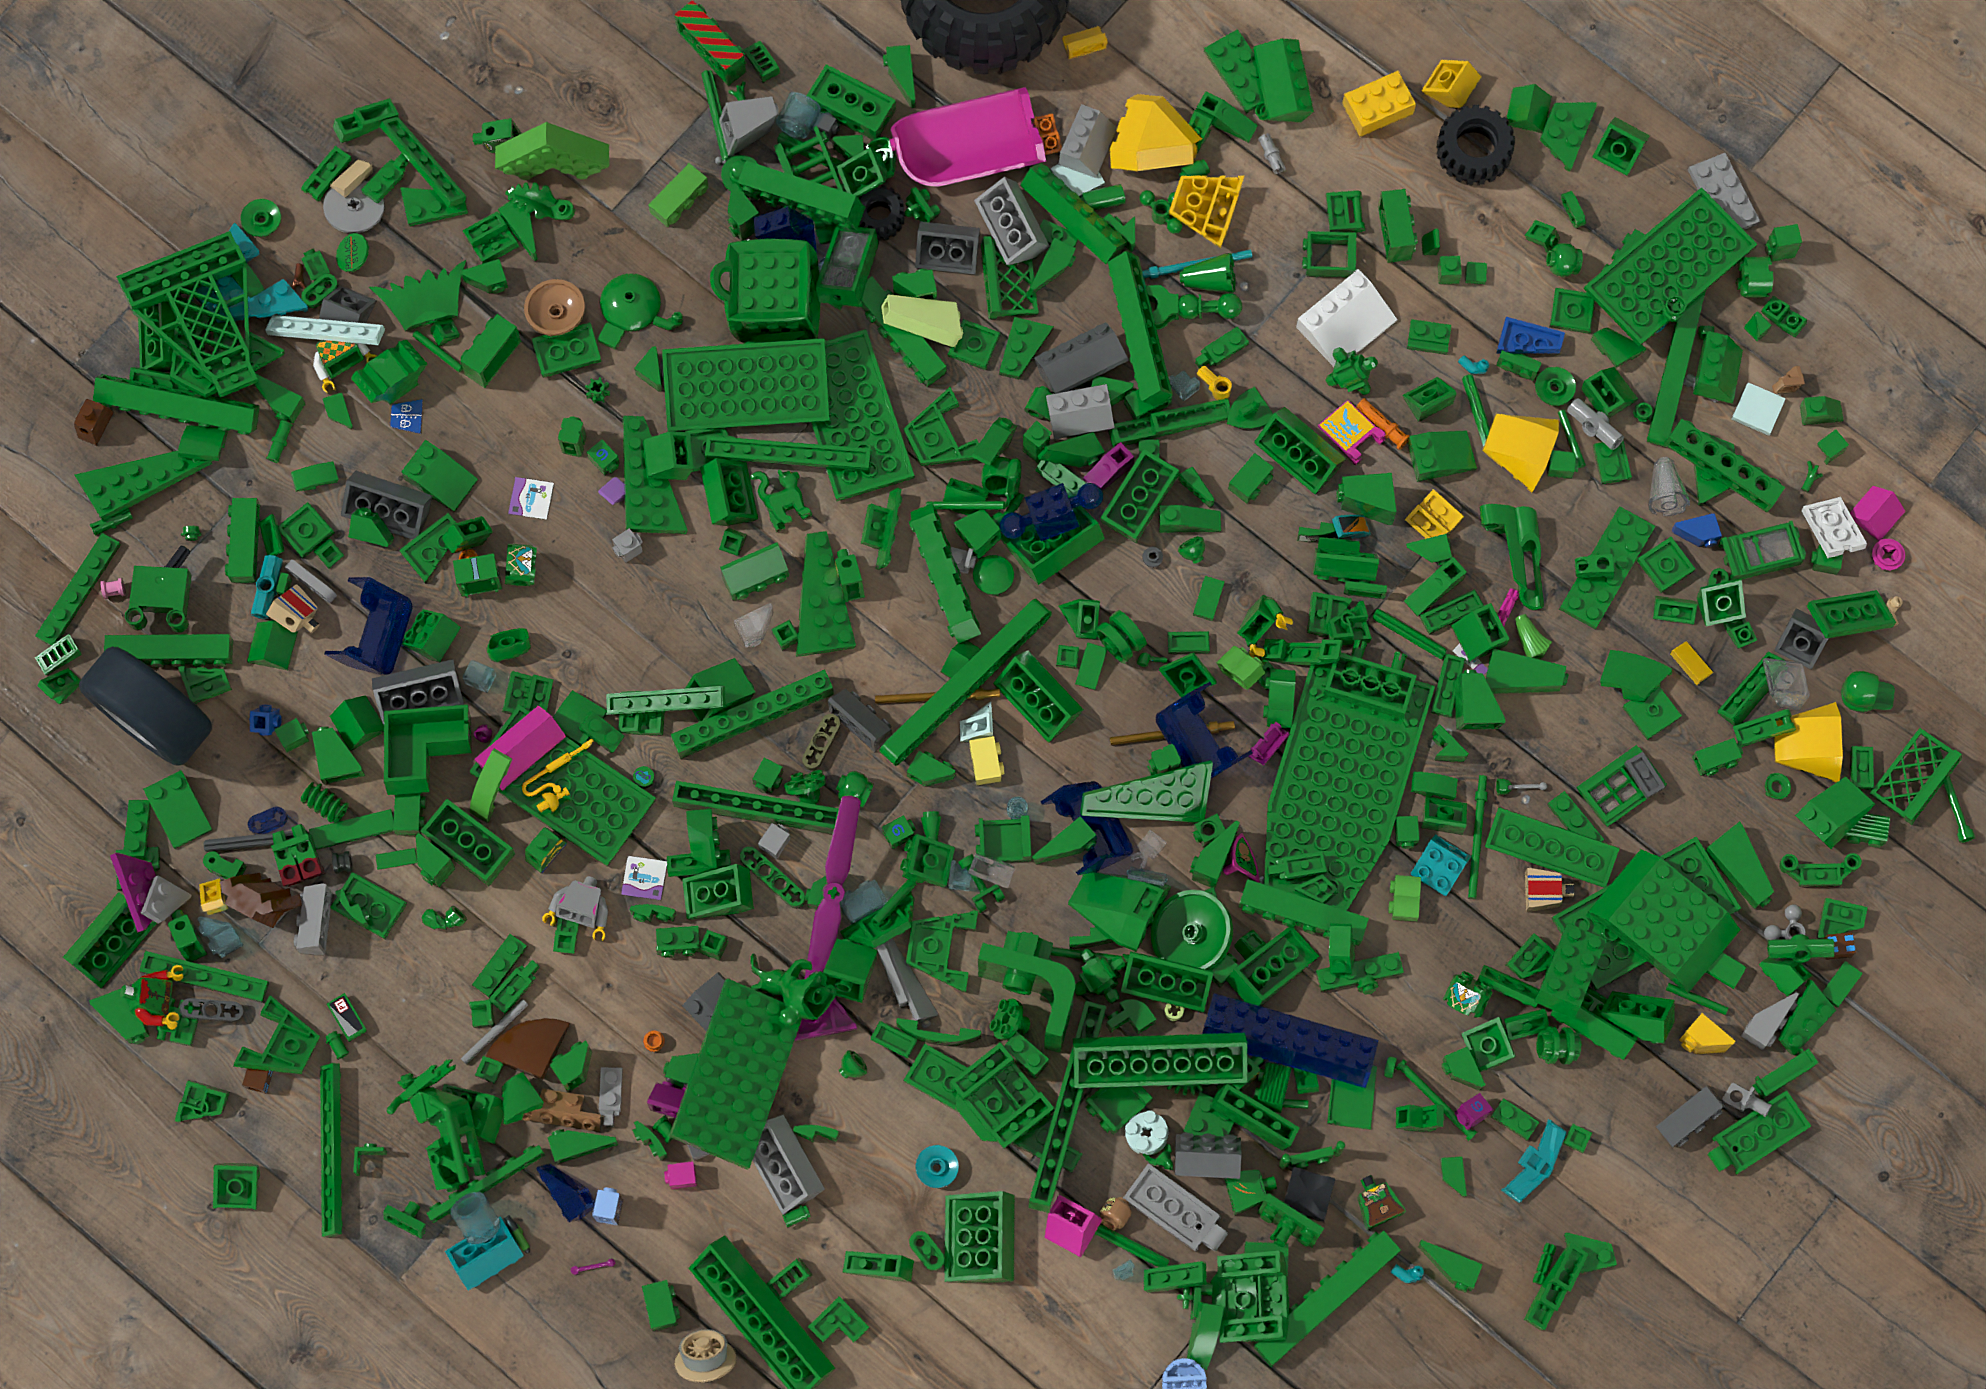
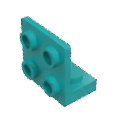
[1411,834,1471,896]

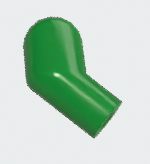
[653,312,683,331]

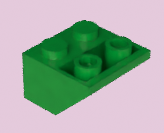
[892,269,937,300]
[1581,367,1638,419]
[643,431,694,480]
[1451,603,1510,663]
[401,609,461,662]
[686,809,721,868]
[550,1041,592,1093]

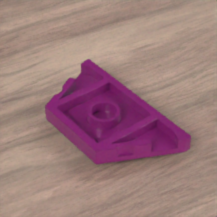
[110,853,156,932]
[794,998,857,1041]

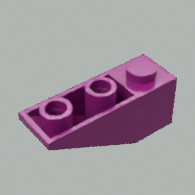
[1083,442,1134,503]

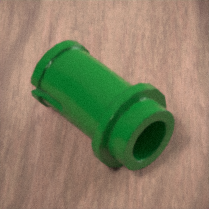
[325,1031,350,1060]
[782,1205,811,1228]

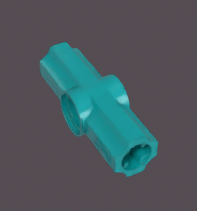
[251,555,283,620]

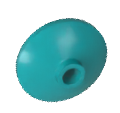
[915,1145,959,1188]

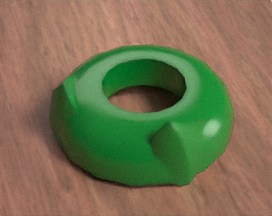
[1764,773,1791,800]

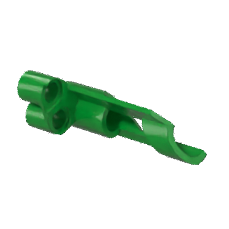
[1480,504,1544,610]

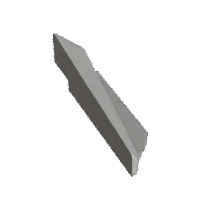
[876,938,938,1023]

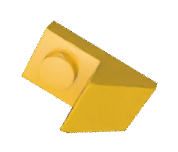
[199,878,228,915]

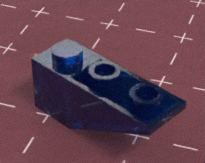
[536,1164,596,1223]

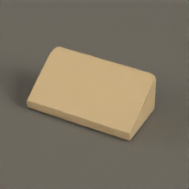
[330,159,373,198]

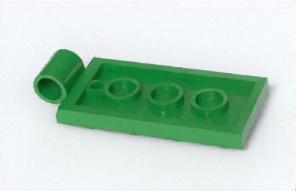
[1707,1090,1811,1175]

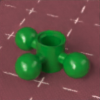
[1139,190,1183,234]

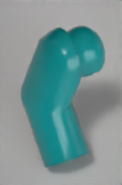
[1458,355,1489,374]
[1390,1264,1424,1283]

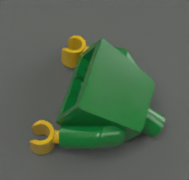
[1237,595,1293,659]

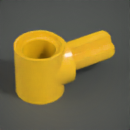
[1197,366,1232,400]

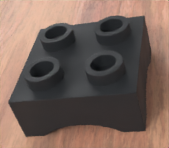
[1284,1167,1336,1222]

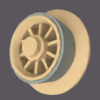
[675,1330,736,1383]

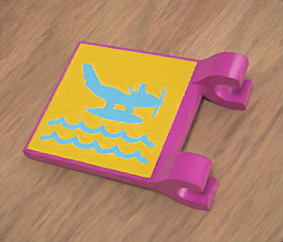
[1318,400,1386,465]

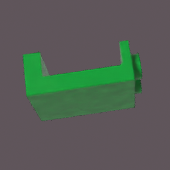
[975,815,1031,864]
[1085,1086,1153,1135]

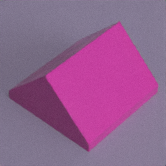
[1850,486,1905,541]

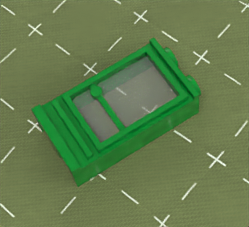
[1718,521,1806,581]

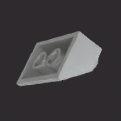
[1059,104,1117,178]
[1046,384,1114,440]
[294,884,333,955]

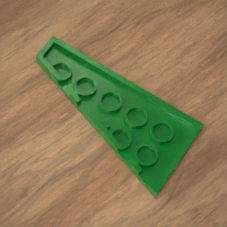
[623,416,688,534]

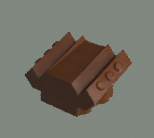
[220,873,302,928]

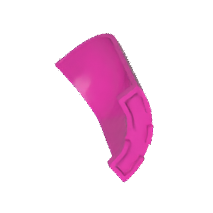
[889,87,1046,186]

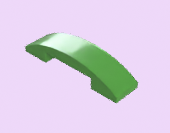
[470,748,512,823]

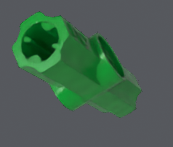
[1767,934,1834,963]

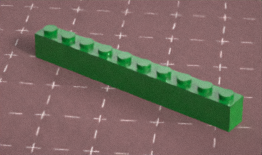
[1029,1001,1106,1213]

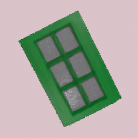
[1577,745,1667,827]

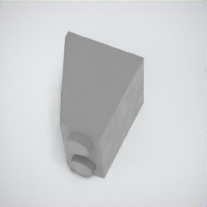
[719,96,779,156]

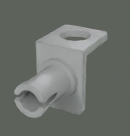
[1722,1083,1772,1117]

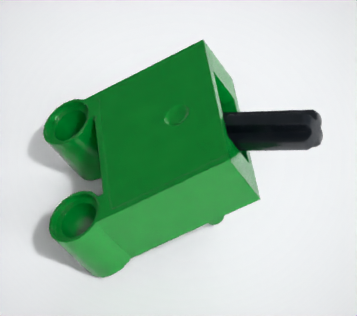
[125,546,192,633]

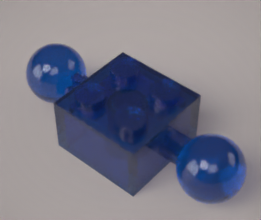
[1000,483,1103,541]

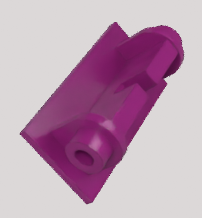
[1249,722,1290,766]

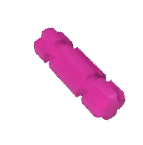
[1497,588,1519,627]

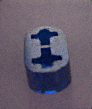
[248,807,288,835]

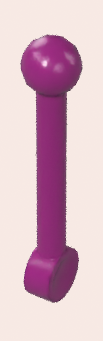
[571,1258,615,1275]

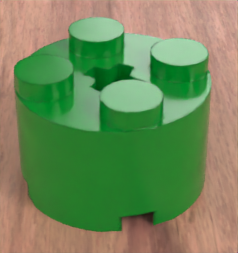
[1736,257,1773,298]

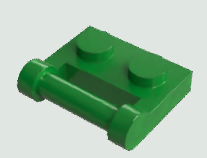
[1326,191,1366,232]

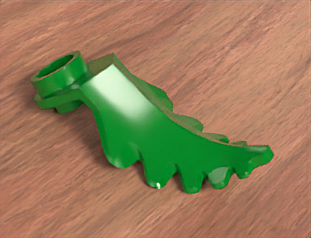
[505,182,575,220]

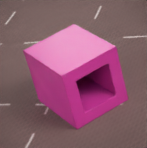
[664,1162,697,1189]

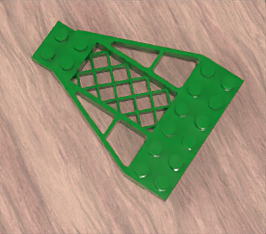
[116,231,258,398]

